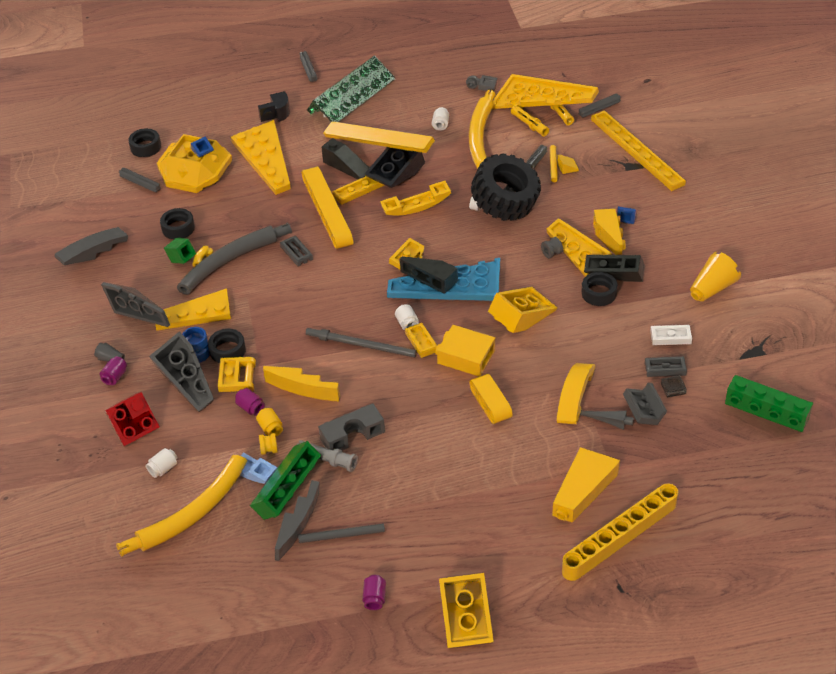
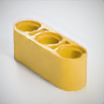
[469,374,513,424]

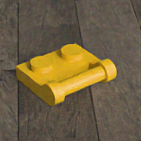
[218,357,256,392]

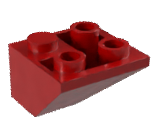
[105,392,160,446]

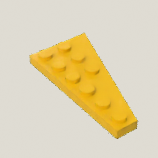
[493,74,599,109]
[230,120,291,195]

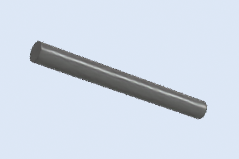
[298,523,385,543]

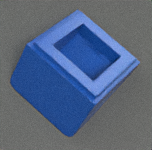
[191,136,214,158]
[617,206,636,224]

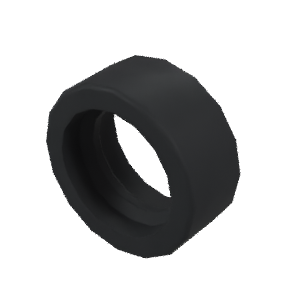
[128,128,161,157]
[160,208,195,240]
[581,272,618,306]
[208,328,246,363]

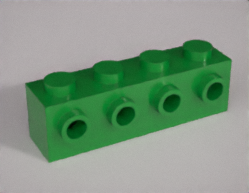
[725,375,813,433]
[249,441,321,520]

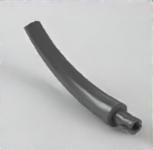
[177,223,292,295]

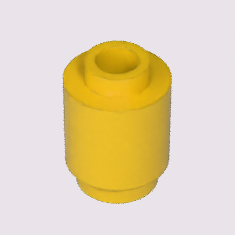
[256,408,283,437]

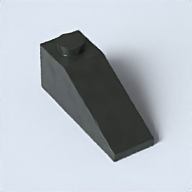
[321,138,370,180]
[584,255,645,282]
[400,256,458,294]

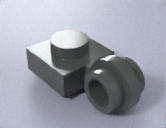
[466,75,498,92]

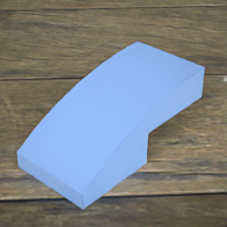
[240,452,277,484]

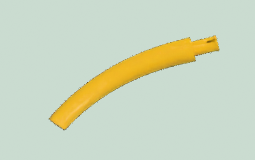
[469,90,496,169]
[116,455,248,557]

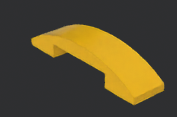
[380,181,451,216]
[557,363,595,424]

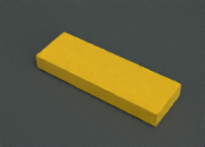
[332,176,385,205]

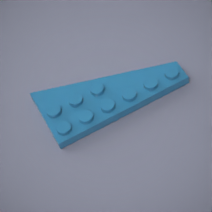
[387,258,500,301]

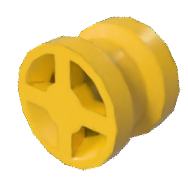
[259,433,278,455]

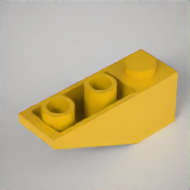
[593,209,626,255]

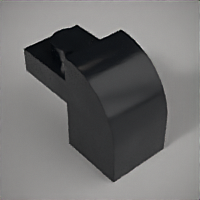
[258,91,290,122]

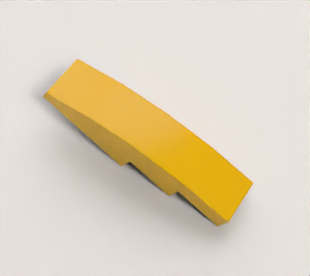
[263,366,340,402]

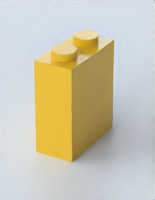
[435,325,495,377]

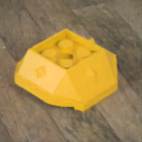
[157,134,232,193]

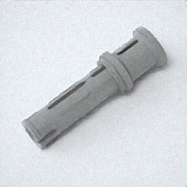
[297,440,358,472]

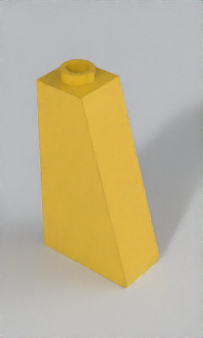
[552,447,620,523]

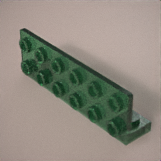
[307,55,395,122]

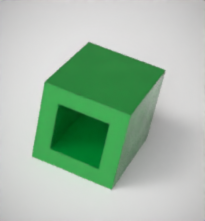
[164,238,196,264]

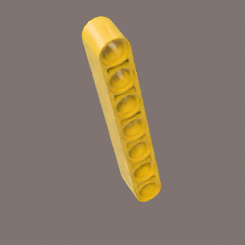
[301,166,353,249]
[562,483,678,581]

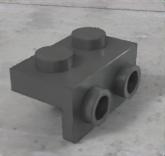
[623,383,667,425]

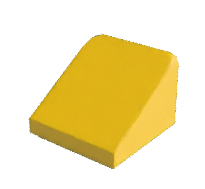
[557,155,579,174]

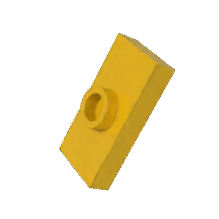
[405,323,437,358]

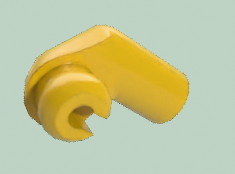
[193,246,213,267]

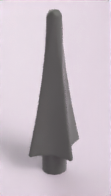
[580,410,634,430]

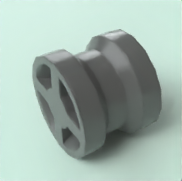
[541,237,563,259]

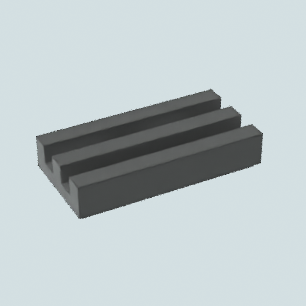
[280,236,313,266]
[644,356,687,377]

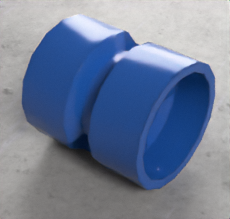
[182,327,210,363]

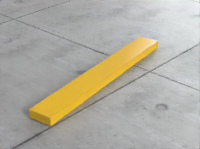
[591,110,686,191]
[323,122,435,153]

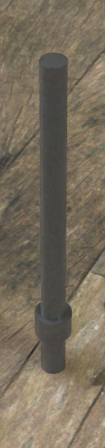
[305,328,417,358]

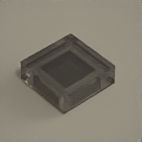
[661,375,687,398]

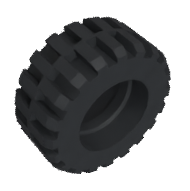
[471,153,541,221]

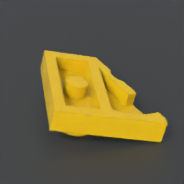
[389,238,424,270]

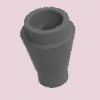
[94,343,125,362]

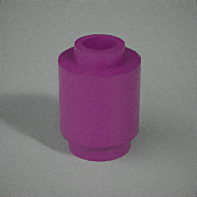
[99,356,127,385]
[235,388,265,416]
[362,575,386,610]

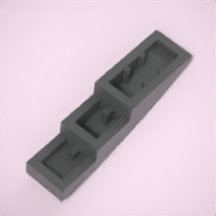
[55,227,128,265]
[275,480,320,561]

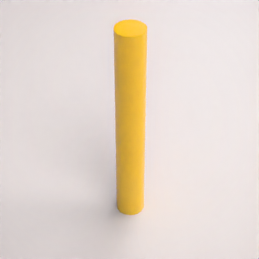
[550,145,558,182]

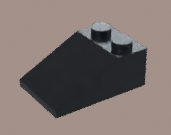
[365,147,425,188]

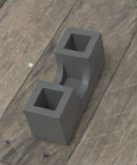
[318,403,385,451]

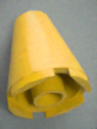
[690,252,741,301]

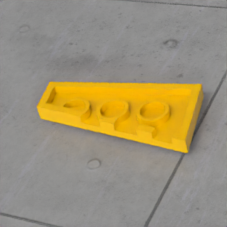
[546,218,612,277]
[155,288,231,331]

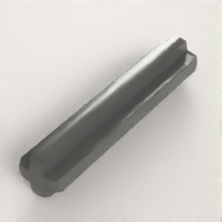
[299,51,317,82]
[578,93,621,118]
[119,167,161,193]

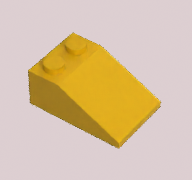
[488,287,557,333]
[439,573,494,648]

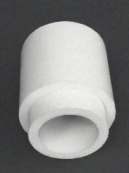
[432,107,450,130]
[395,304,419,330]
[146,448,177,478]

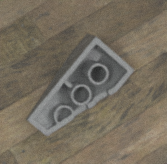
[101,282,170,327]
[149,331,214,412]

